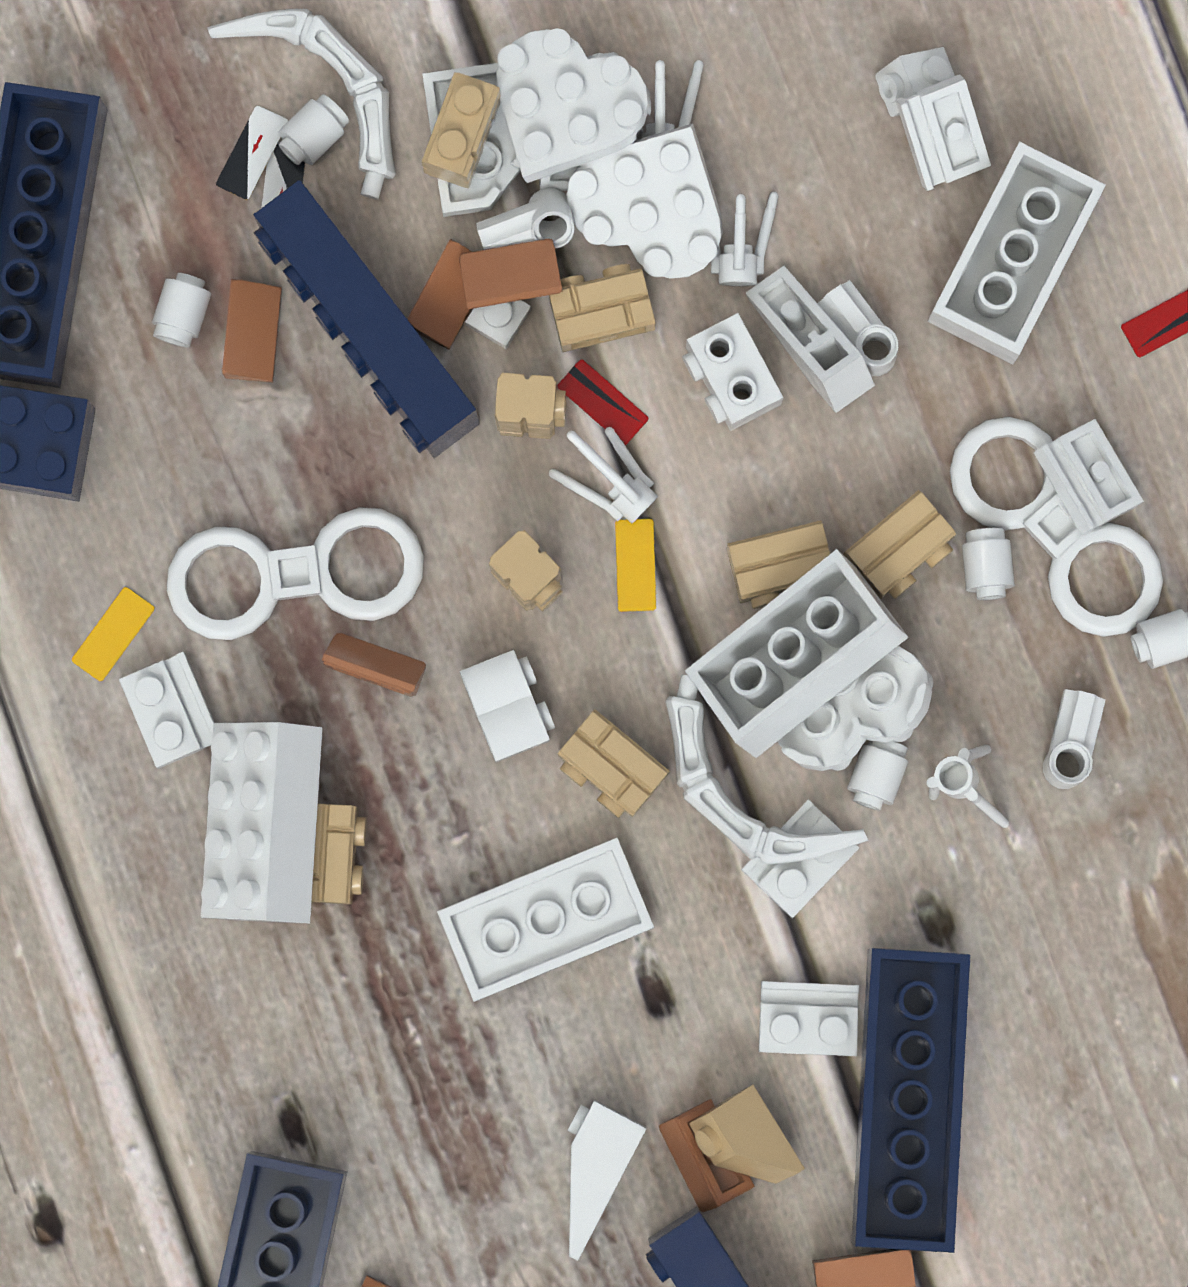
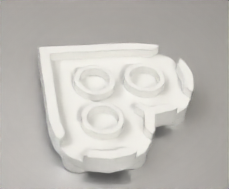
[496,28,651,183]
[566,123,723,279]
[778,646,933,771]

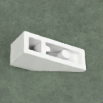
[746,266,875,413]
[567,1100,646,1261]

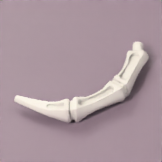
[207,9,396,200]
[665,675,868,864]

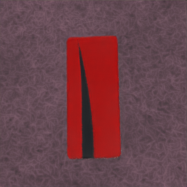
[1121,290,1188,358]
[557,360,649,445]

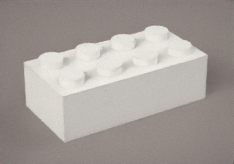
[928,141,1106,365]
[685,549,909,758]
[201,722,322,924]

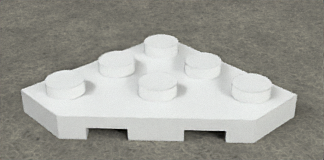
[422,63,521,217]

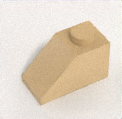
[689,1085,805,1184]

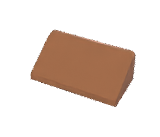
[407,239,472,350]
[459,239,563,309]
[222,279,282,383]
[322,633,426,698]
[659,1099,755,1213]
[812,1249,916,1287]

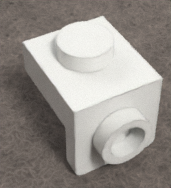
[875,47,955,117]

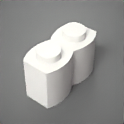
[460,650,555,763]

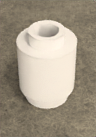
[278,94,349,165]
[152,273,211,348]
[962,528,1015,600]
[1131,609,1188,669]
[847,740,908,811]

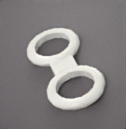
[950,417,1163,637]
[167,507,424,640]

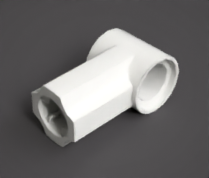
[476,188,575,250]
[817,280,898,376]
[1043,689,1106,789]

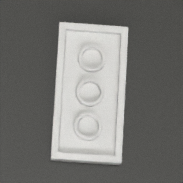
[437,838,654,1002]

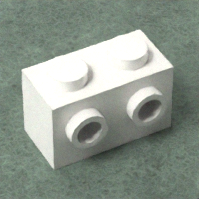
[682,313,783,431]

